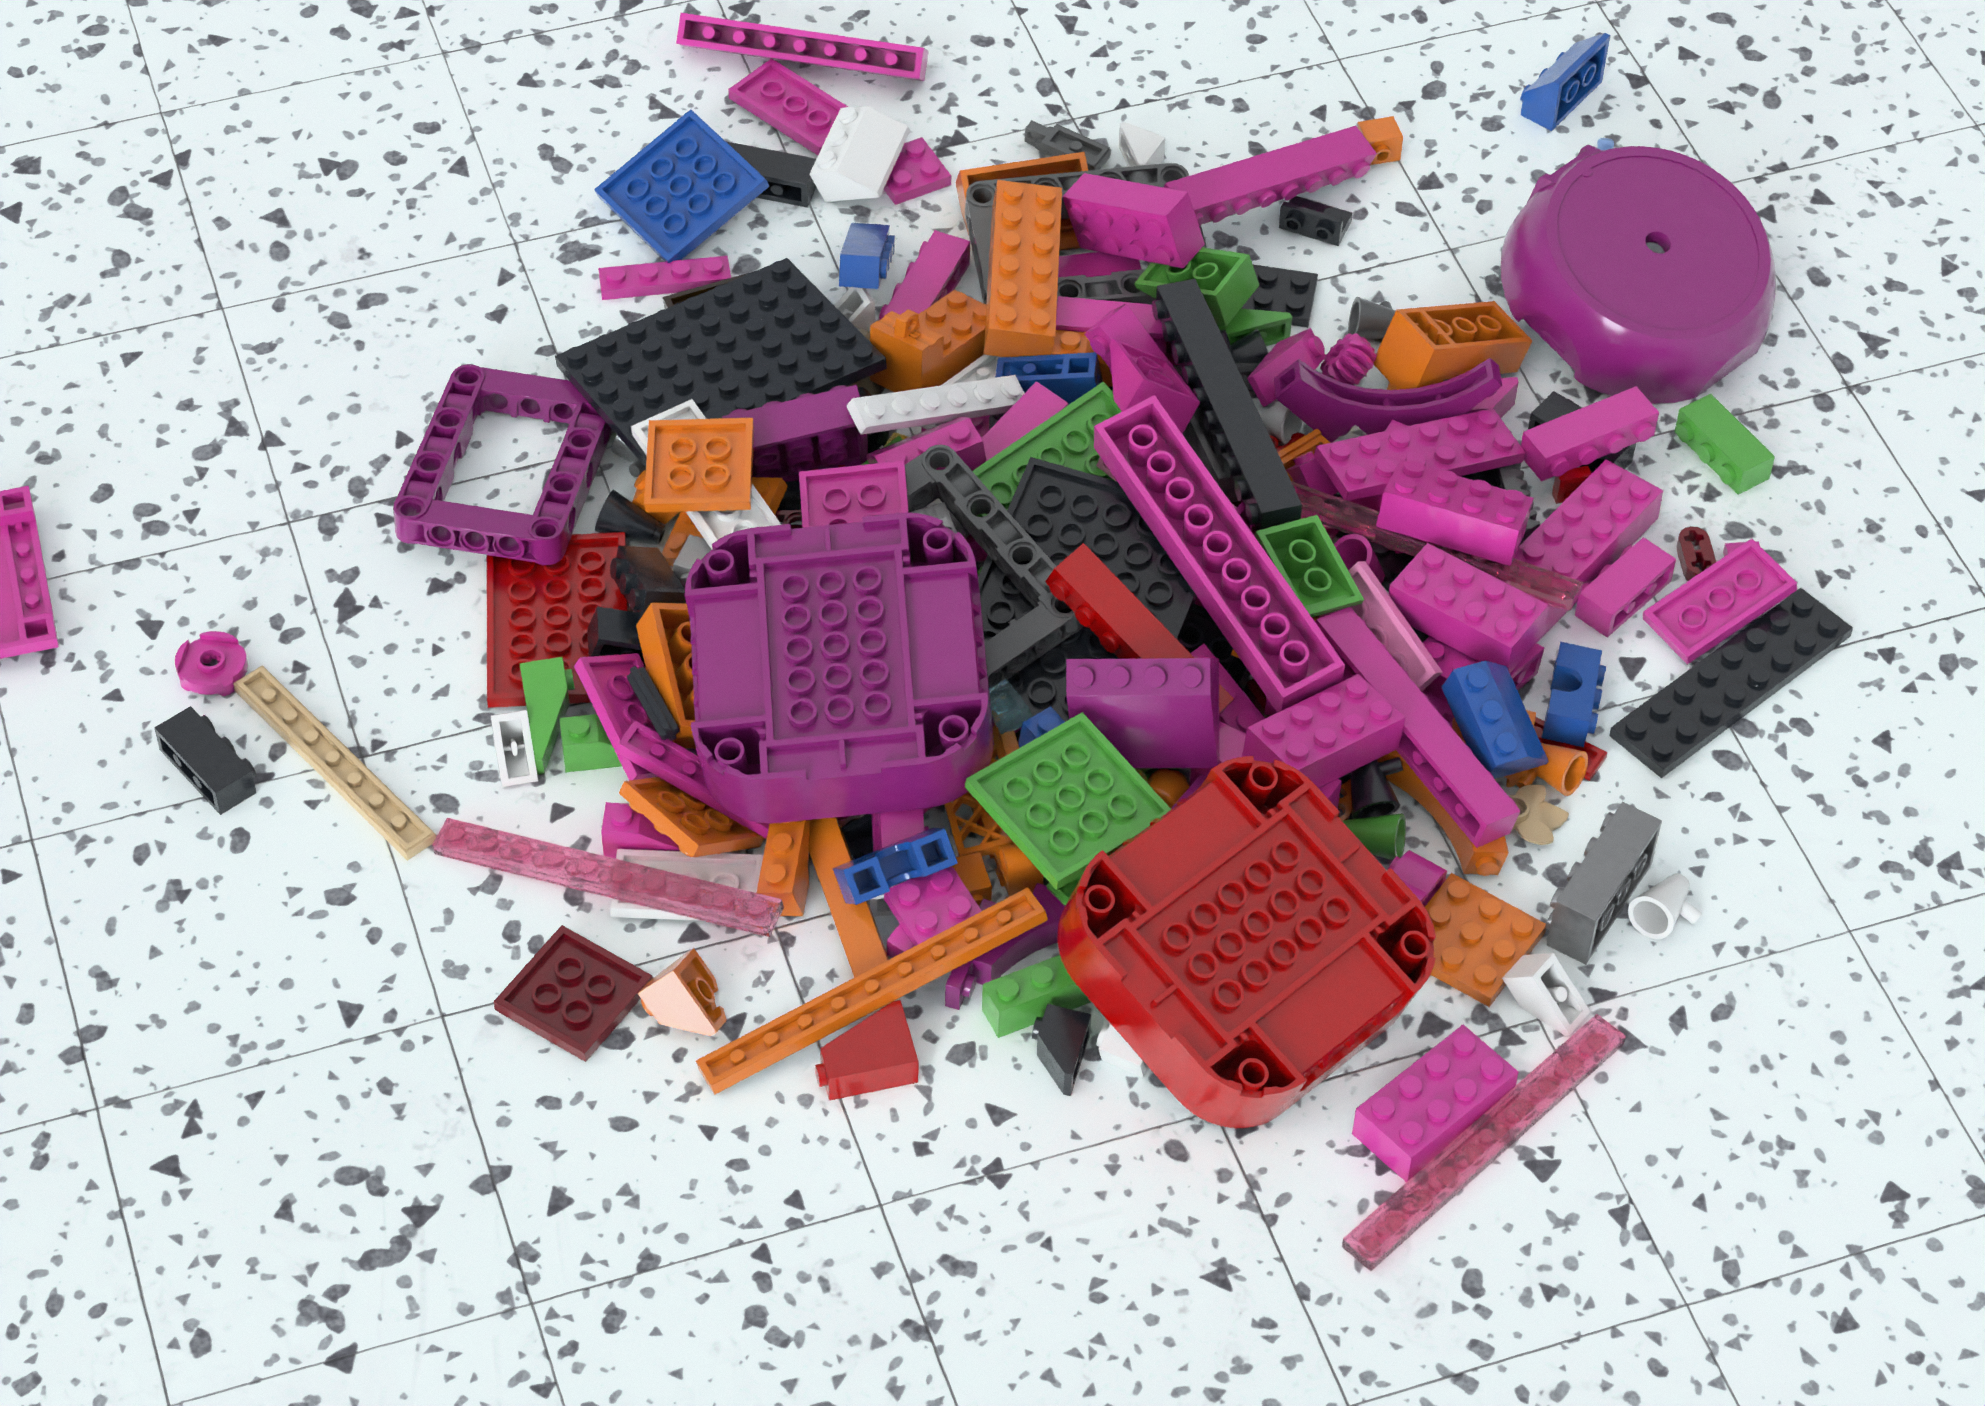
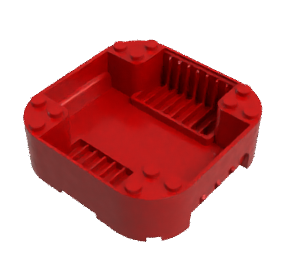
[1057,756,1436,1128]

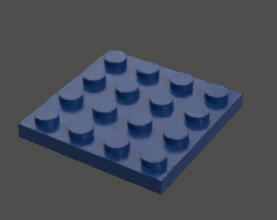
[594,109,769,263]

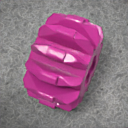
[1320,333,1377,385]

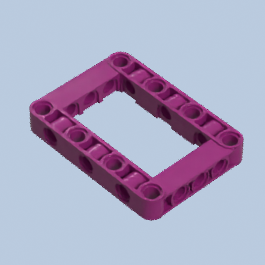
[393,364,613,565]

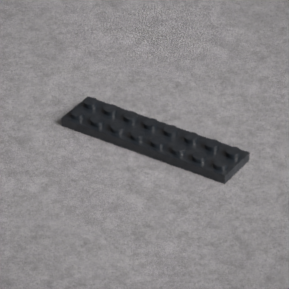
[1609,588,1853,778]

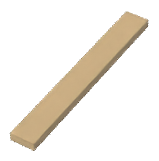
[233,665,436,861]

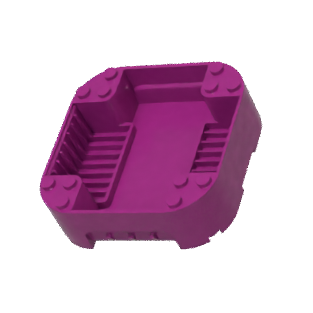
[685,513,994,823]

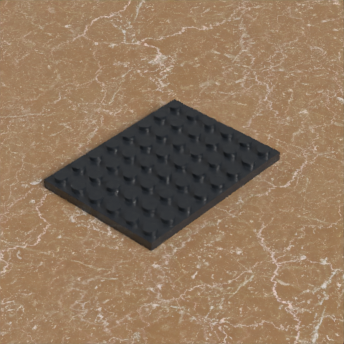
[555,258,887,467]
[978,457,1197,725]

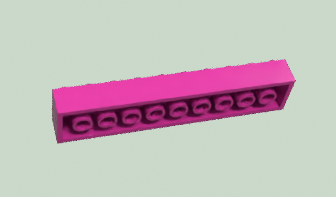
[1094,395,1345,713]
[1423,459,1663,703]

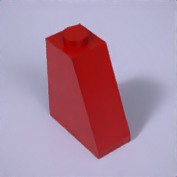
[815,1000,919,1101]

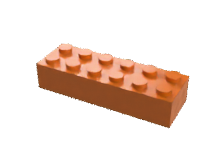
[983,180,1062,357]

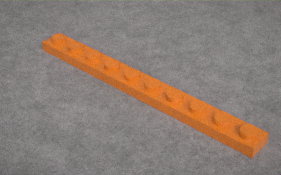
[696,887,1048,1095]

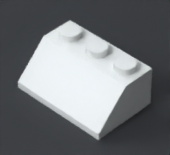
[809,105,910,202]

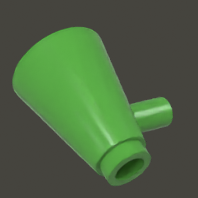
[1342,813,1406,861]

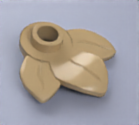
[1509,785,1569,845]

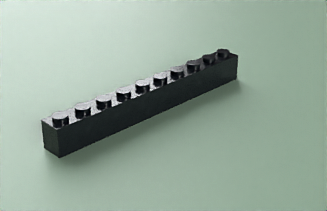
[1152,279,1302,531]

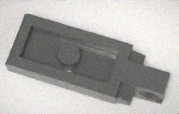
[1024,120,1111,171]

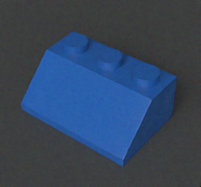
[1520,33,1611,131]
[1441,660,1549,779]

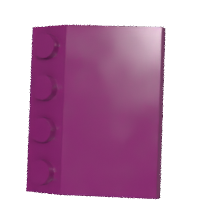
[722,385,868,482]
[1066,658,1220,768]

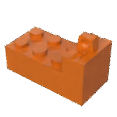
[870,289,986,392]
[1373,301,1533,390]

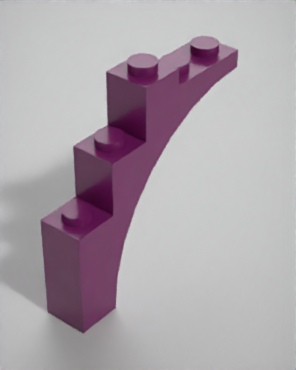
[1274,358,1502,443]

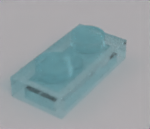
[989,679,1033,735]

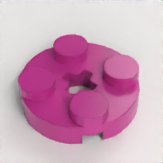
[175,631,248,696]

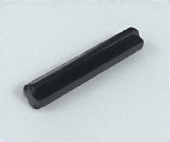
[627,666,680,741]

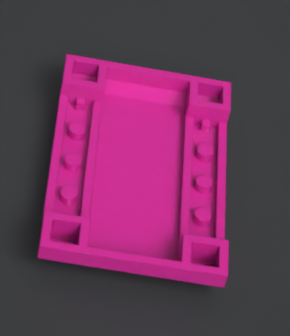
[0,486,59,659]

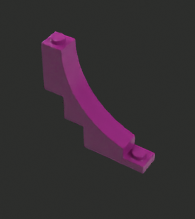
[945,883,1065,1010]

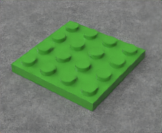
[965,712,1171,890]

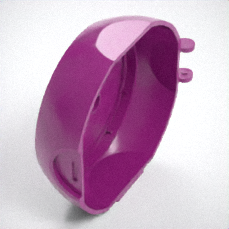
[1500,144,1776,404]

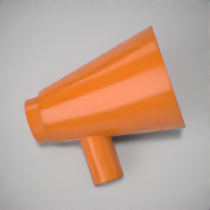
[1516,743,1588,796]

